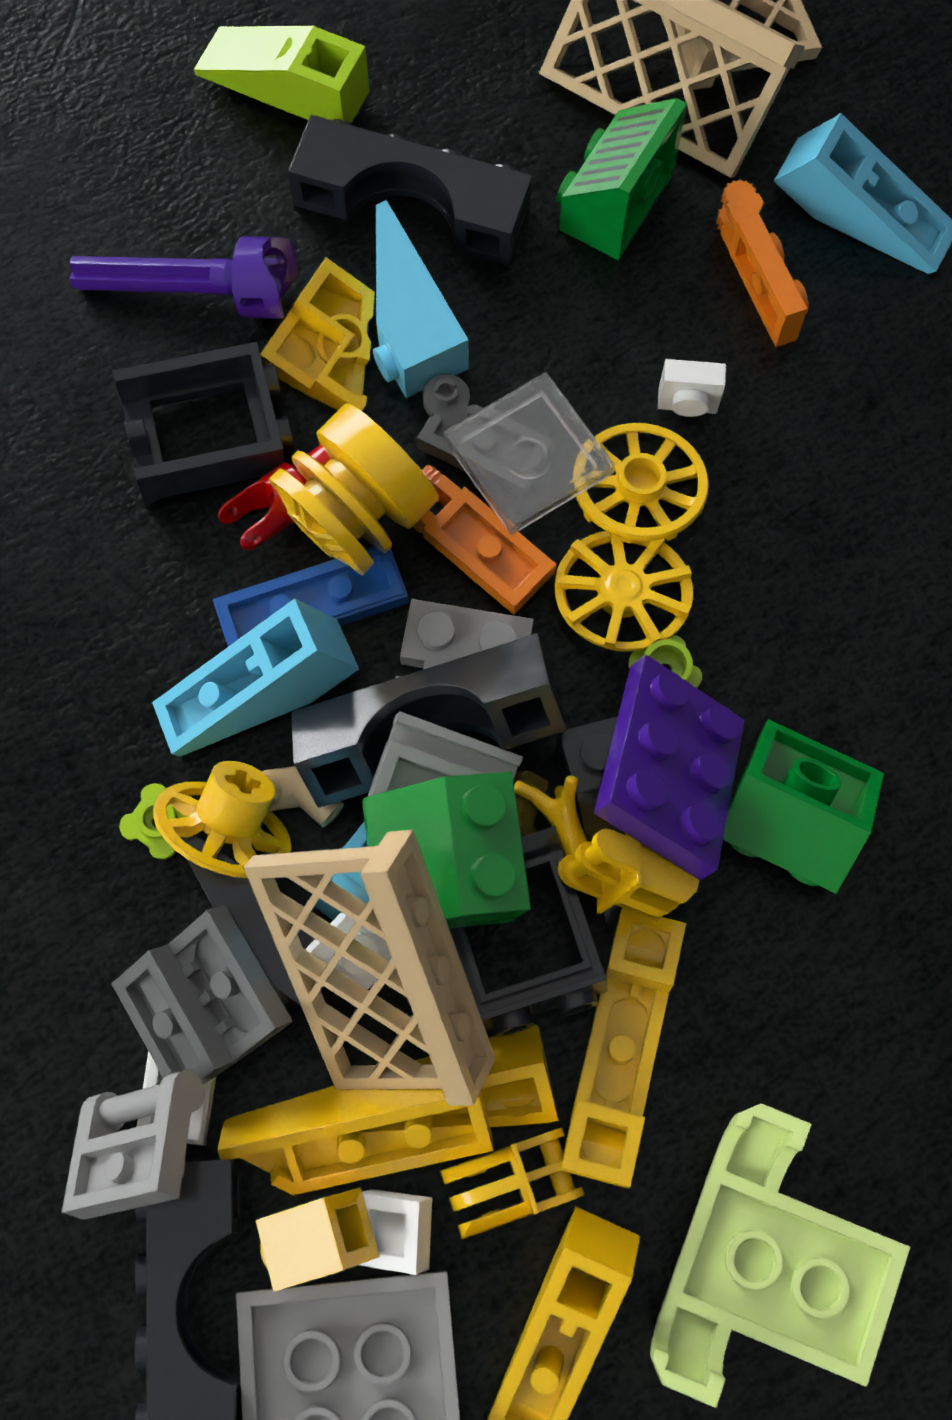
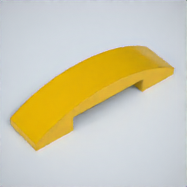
[561,907,686,1189]

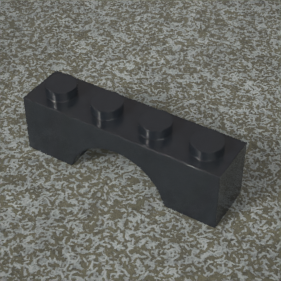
[288,115,532,266]
[292,633,567,808]
[135,1159,243,1420]

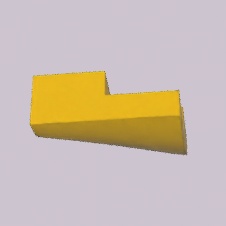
[260,257,375,411]

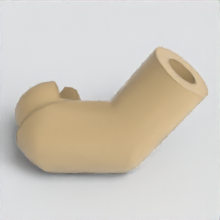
[261,766,344,827]

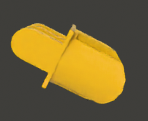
[557,828,700,921]
[440,1128,585,1239]

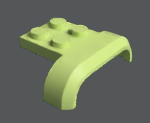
[650,1104,910,1408]

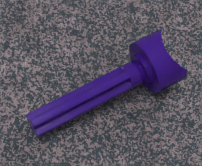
[69,236,298,319]

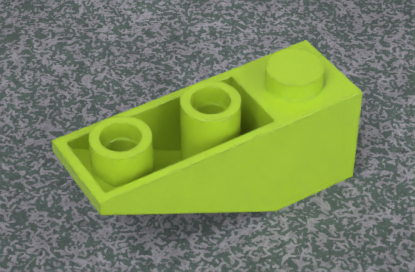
[194,26,369,123]

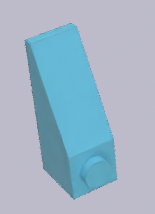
[774,113,952,274]
[373,200,469,398]
[152,598,359,757]

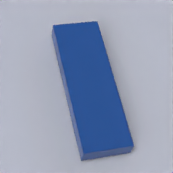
[213,546,409,647]

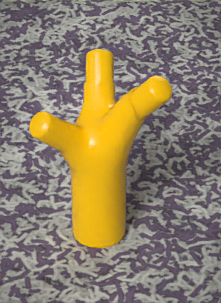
[514,776,588,856]

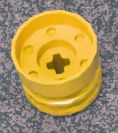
[268,403,439,576]

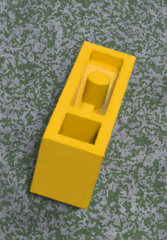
[487,1207,640,1420]

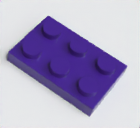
[594,654,745,880]

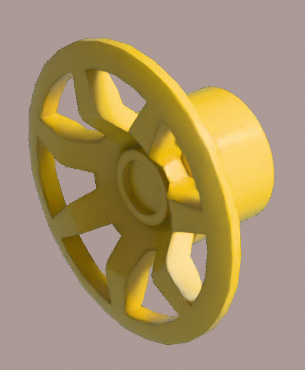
[153,761,291,878]

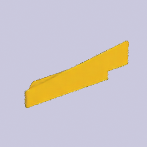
[218,1025,558,1195]

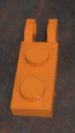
[716,179,809,347]
[412,465,556,615]

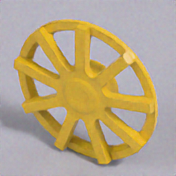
[572,423,709,543]
[555,531,693,651]

